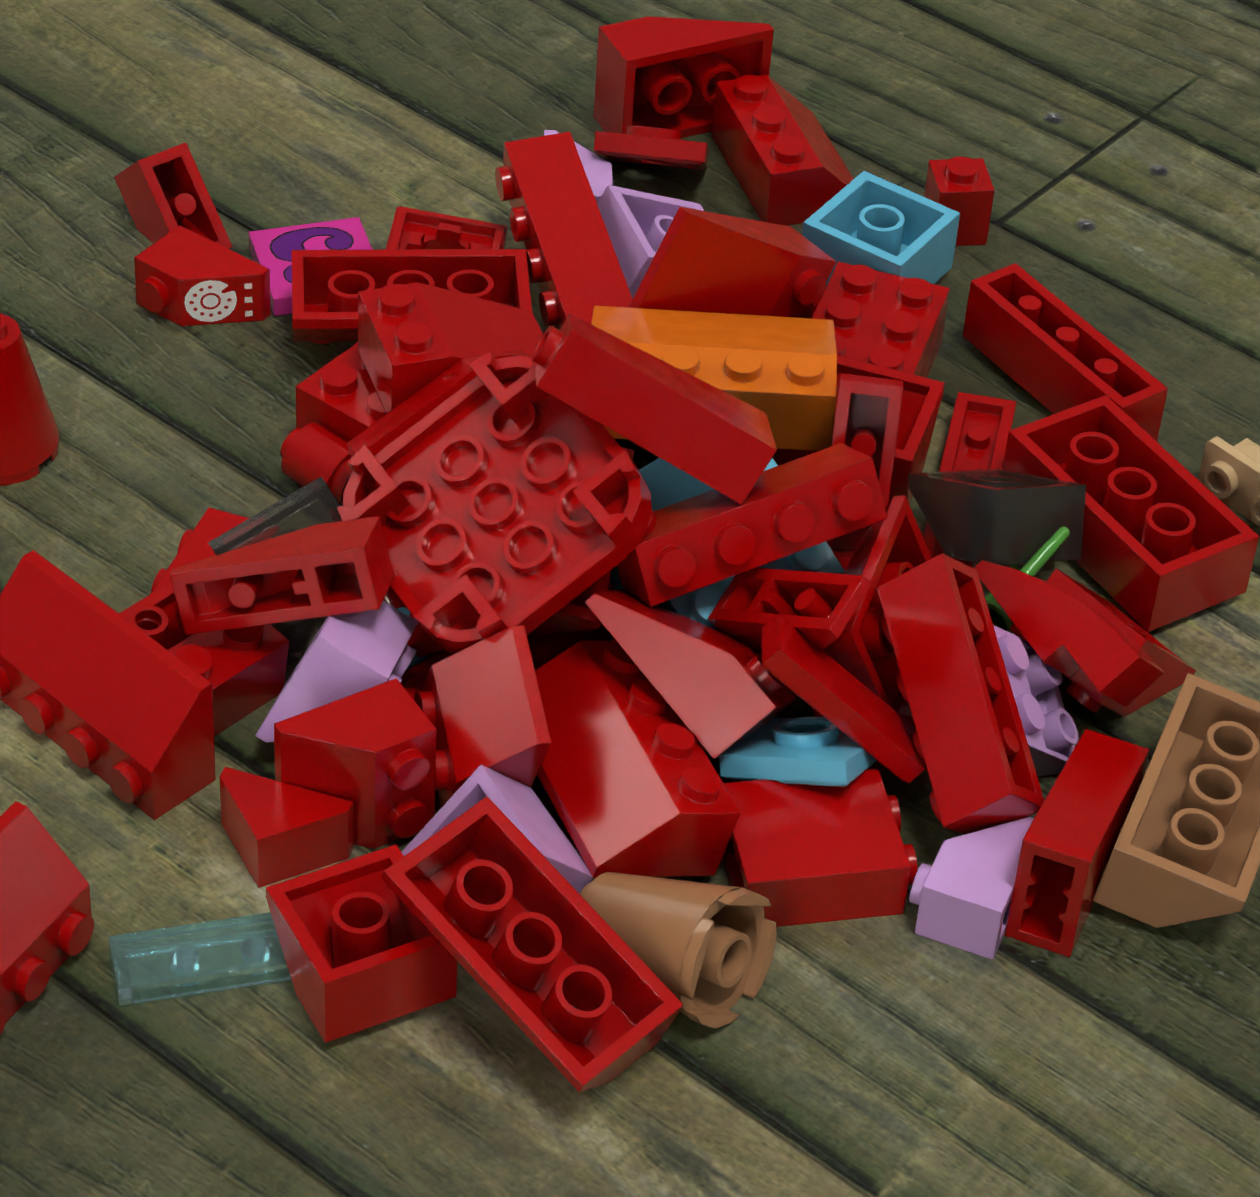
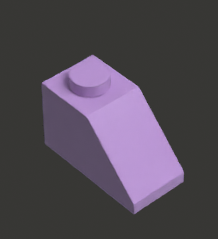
[909,816,1034,960]

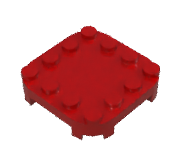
[337,351,656,654]

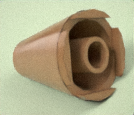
[580,872,777,1029]

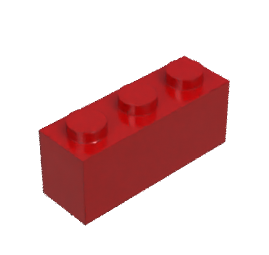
[826,373,903,571]

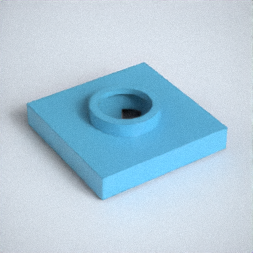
[719,717,877,787]

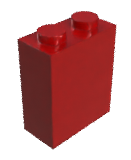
[722,769,918,927]

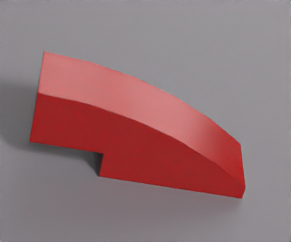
[974,560,1165,707]

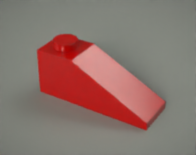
[169,516,394,635]
[707,568,872,655]

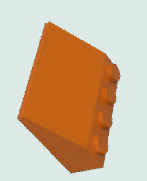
[591,306,837,451]

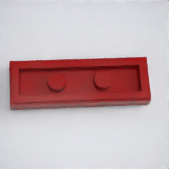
[761,614,926,783]

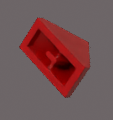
[220,767,353,888]

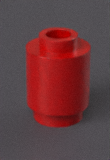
[280,422,353,505]

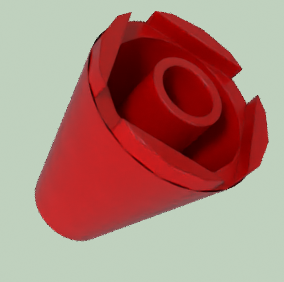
[0,313,59,486]

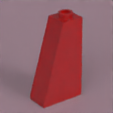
[531,314,777,505]
[1004,729,1150,957]

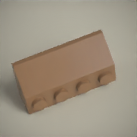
[1092,673,1260,928]

